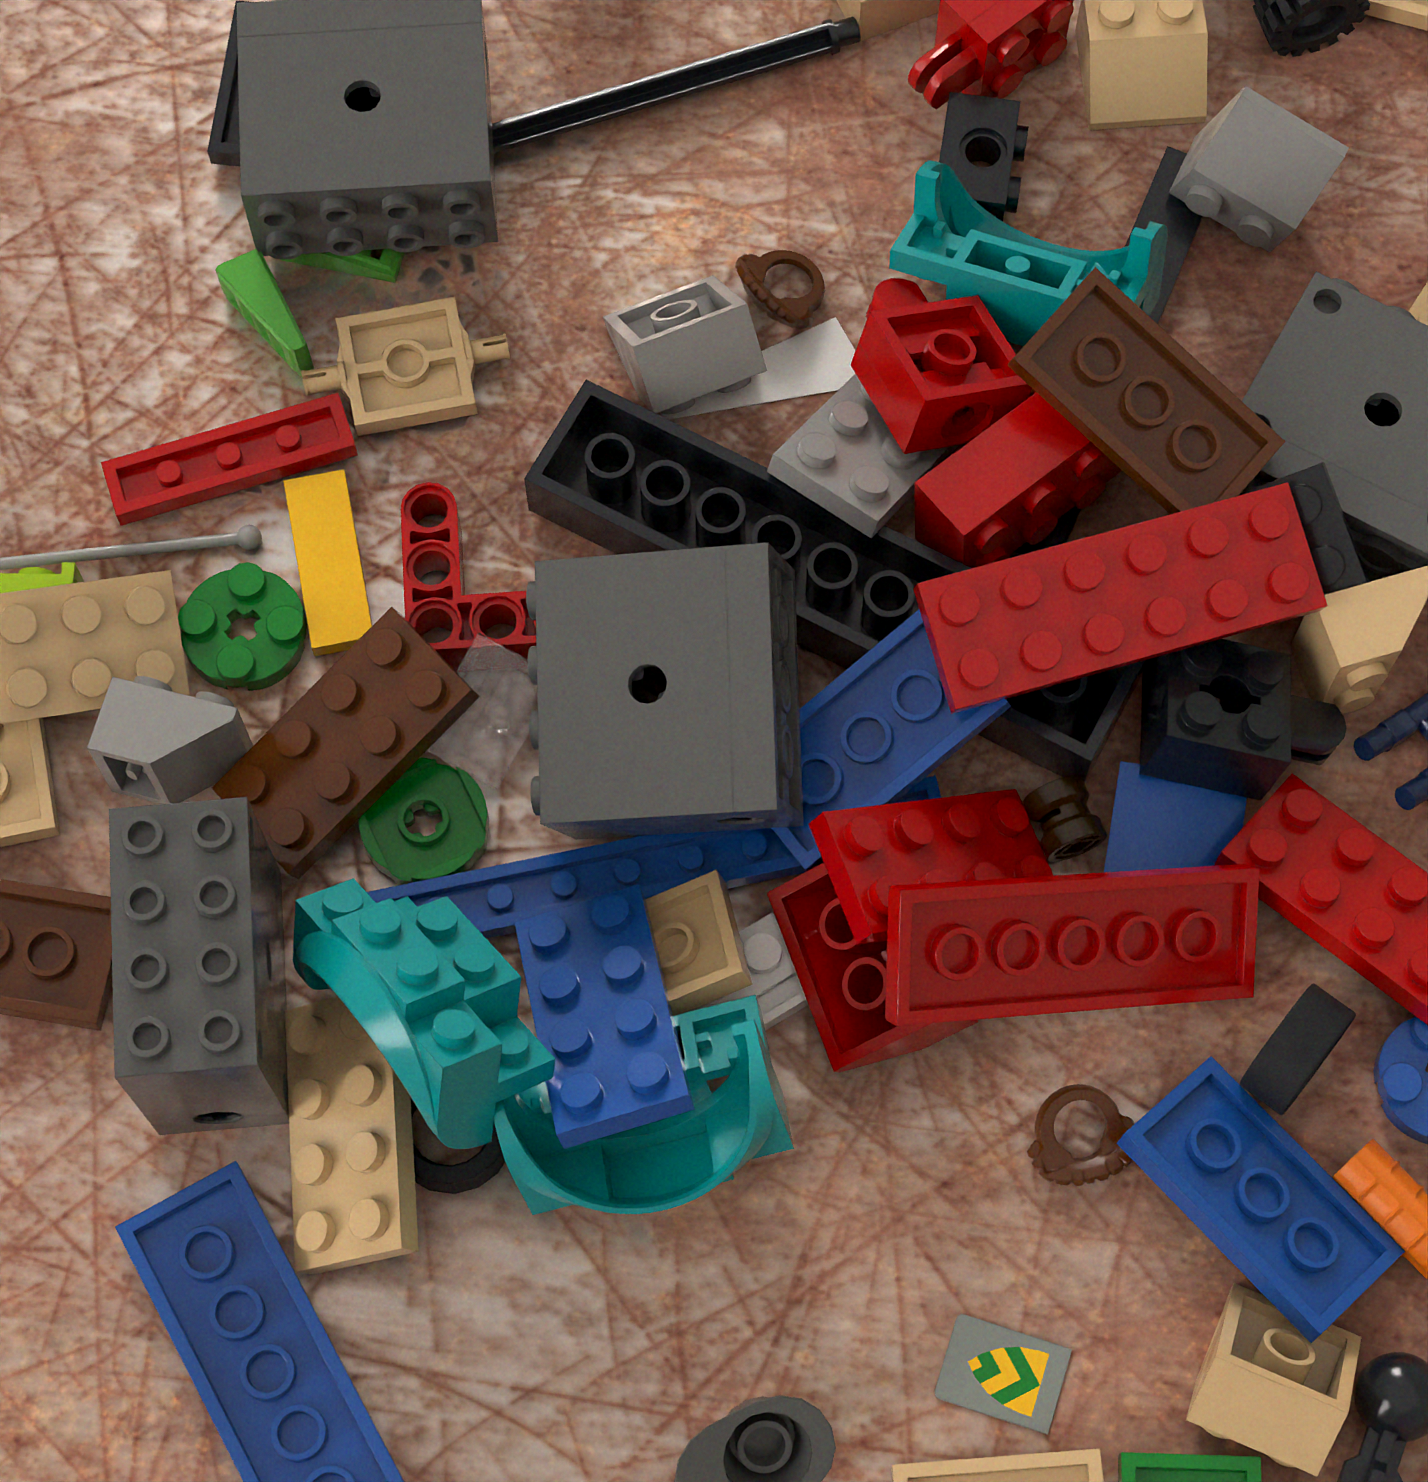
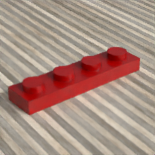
[101,392,358,526]

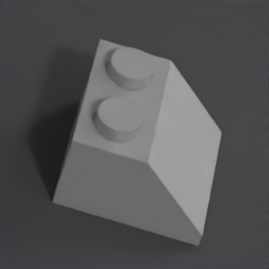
[1169,86,1349,252]
[603,275,767,414]

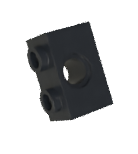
[939,92,1029,221]

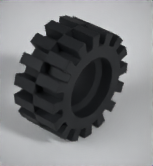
[1253,0,1370,57]

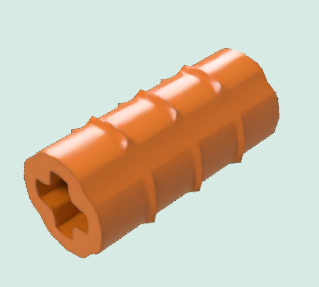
[1332,1139,1428,1280]

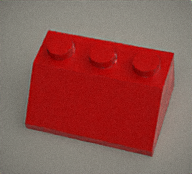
[767,862,978,1073]

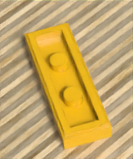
[283,469,373,657]

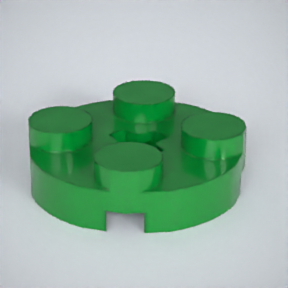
[178,562,307,691]
[359,757,489,885]

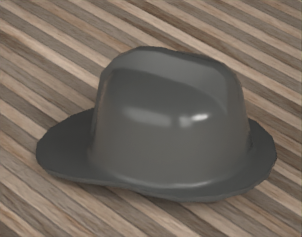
[674,1395,836,1482]

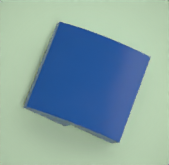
[1104,761,1247,872]

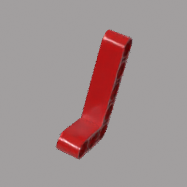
[400,482,536,672]

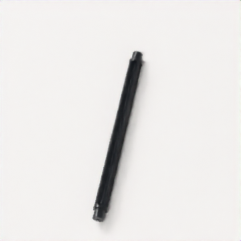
[492,16,861,154]

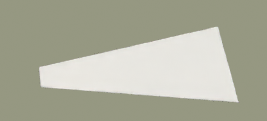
[660,317,855,419]

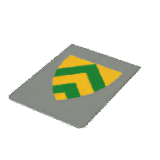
[935,1314,1072,1435]

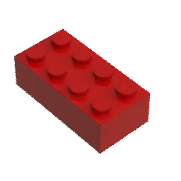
[914,392,1122,568]

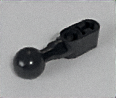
[1337,1352,1428,1482]

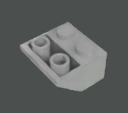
[87,676,253,804]

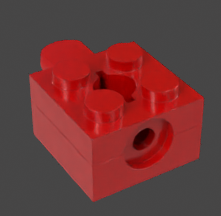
[907,0,1074,109]
[851,278,1032,454]

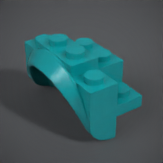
[889,160,1168,346]
[292,878,555,1149]
[493,995,794,1215]

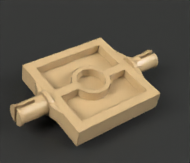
[301,297,510,436]

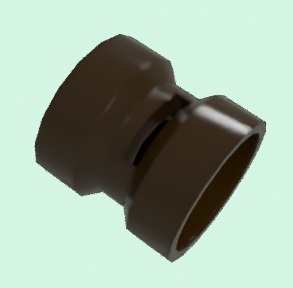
[1023,775,1107,862]

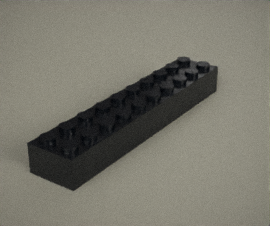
[524,379,1146,783]

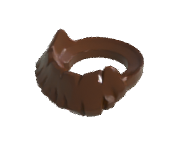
[735,250,825,329]
[1027,1084,1134,1186]

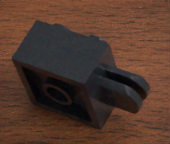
[1139,639,1347,801]

